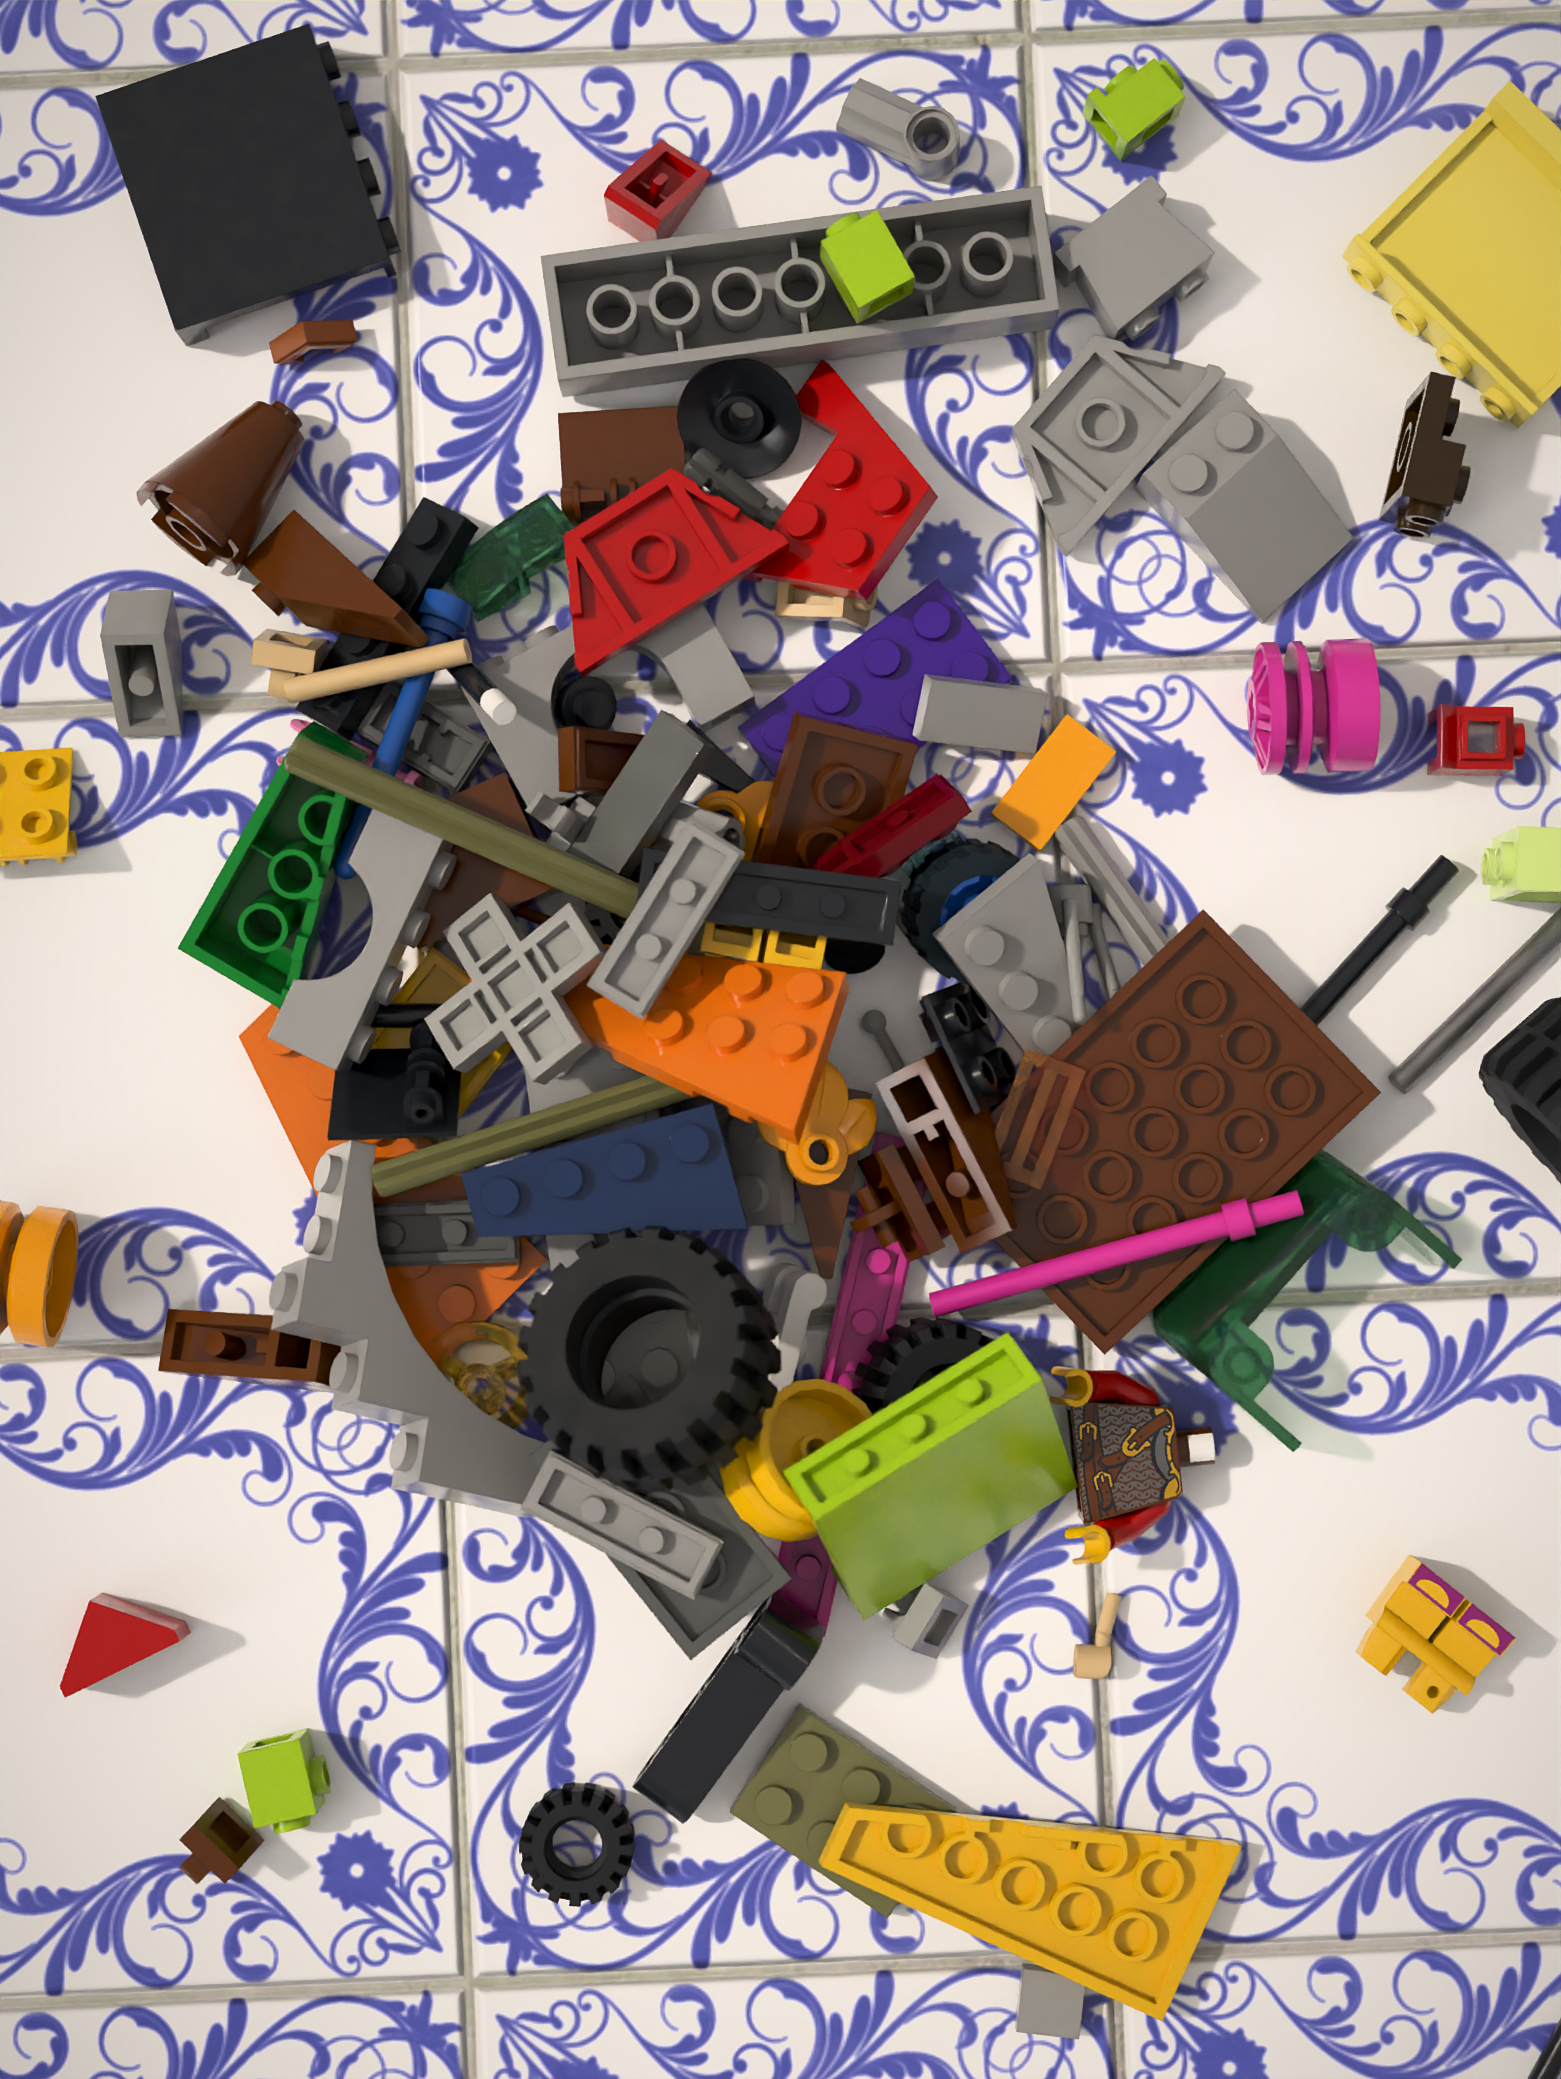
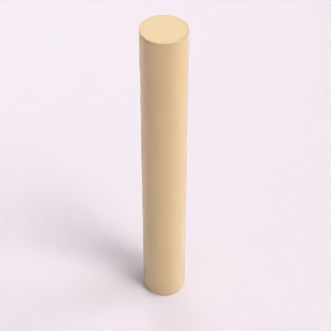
[284,638,472,704]

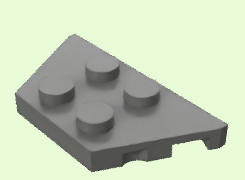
[1011,334,1226,557]

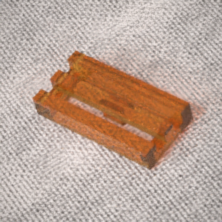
[994,1048,1086,1190]

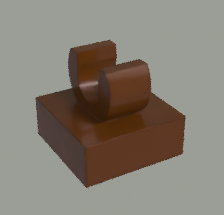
[179,1797,264,1885]

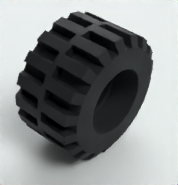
[851,1317,994,1415]

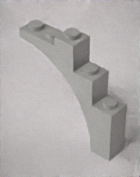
[269,1140,544,1518]

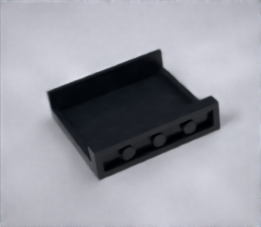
[95,24,401,347]

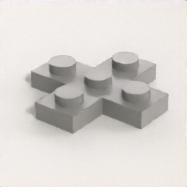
[424,893,608,1085]

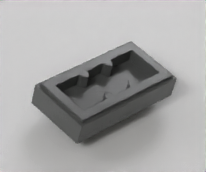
[356,681,494,794]

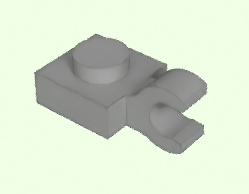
[525,790,597,852]

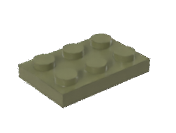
[730,1703,958,1919]

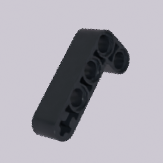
[632,1592,826,1824]

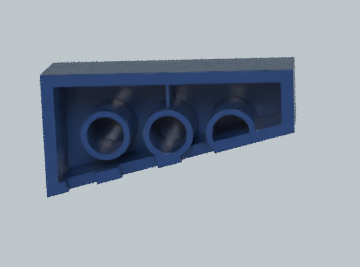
[461,1103,749,1237]

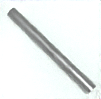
[1388,908,1561,1094]

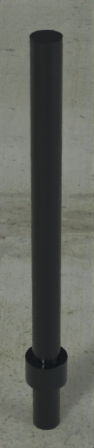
[1300,855,1459,1026]

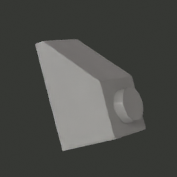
[100,590,183,737]

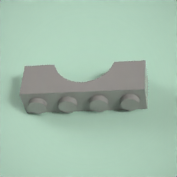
[267,809,457,1071]

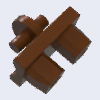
[850,1144,951,1263]

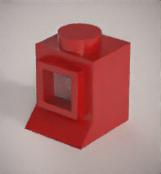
[1427,704,1525,776]

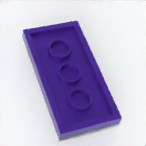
[738,579,1012,779]

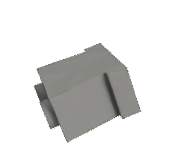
[1052,175,1215,341]

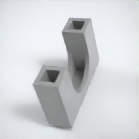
[461,603,755,824]

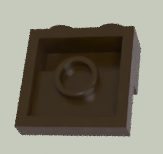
[1379,371,1471,539]

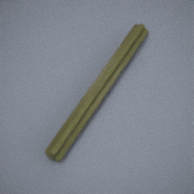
[284,737,639,919]
[371,1076,693,1197]

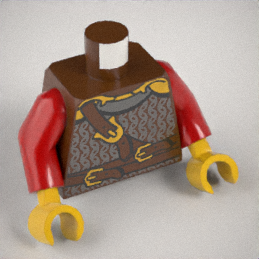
[1049,1366,1216,1565]

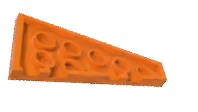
[468,935,850,1146]
[238,1004,548,1368]

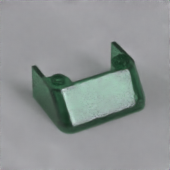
[1150,1149,1463,1453]

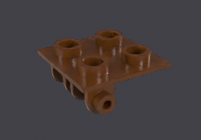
[558,406,685,534]

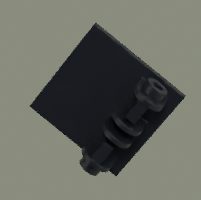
[918,982,1017,1114]
[327,1020,462,1141]

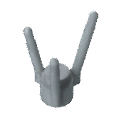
[1047,884,1120,1022]

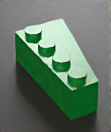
[177,721,369,1009]

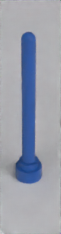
[333,588,474,880]

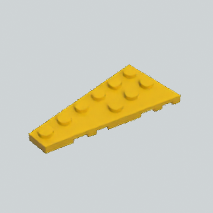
[818,1802,1242,2021]

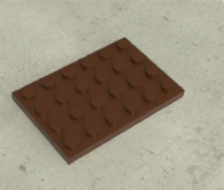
[990,909,1381,1355]

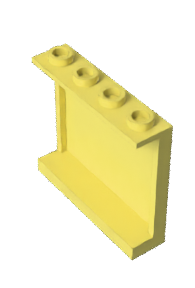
[1341,81,1561,429]

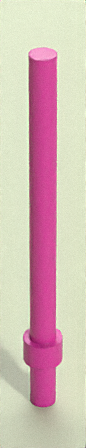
[929,1190,1304,1317]

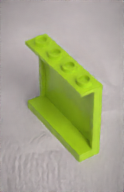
[783,1332,1078,1621]

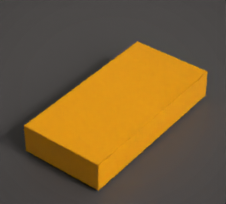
[990,714,1116,852]

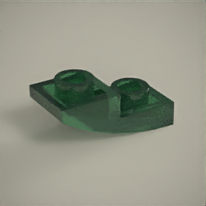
[447,494,575,622]

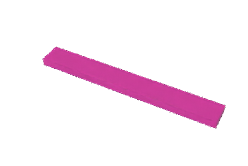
[776,1132,927,1637]

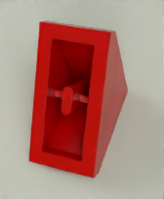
[604,140,712,242]
[59,1593,191,1698]

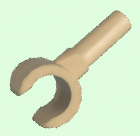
[1073,1592,1122,1679]

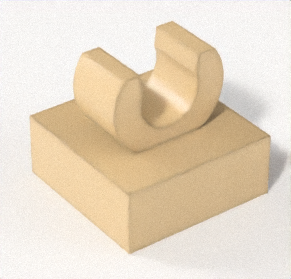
[251,628,328,699]

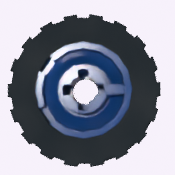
[901,838,1021,985]

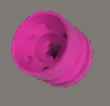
[1247,638,1381,775]

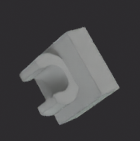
[882,1583,969,1659]

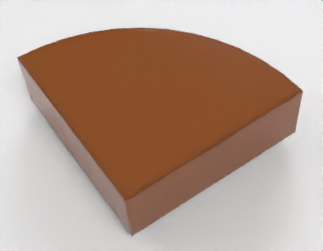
[269,320,358,365]

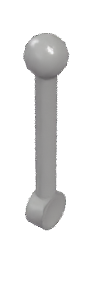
[862,1010,905,1072]

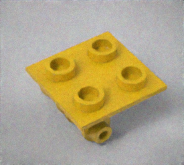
[0,747,78,866]

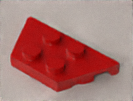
[563,468,789,677]

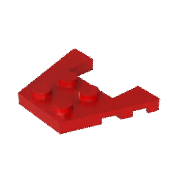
[741,359,938,601]

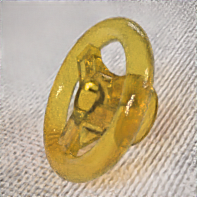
[424,1321,529,1430]

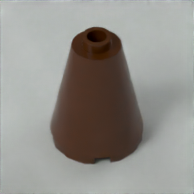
[136,400,305,576]

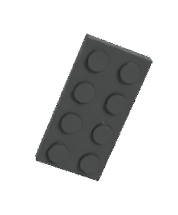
[528,1374,792,1661]

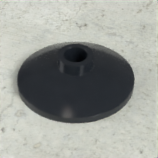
[677,358,802,479]

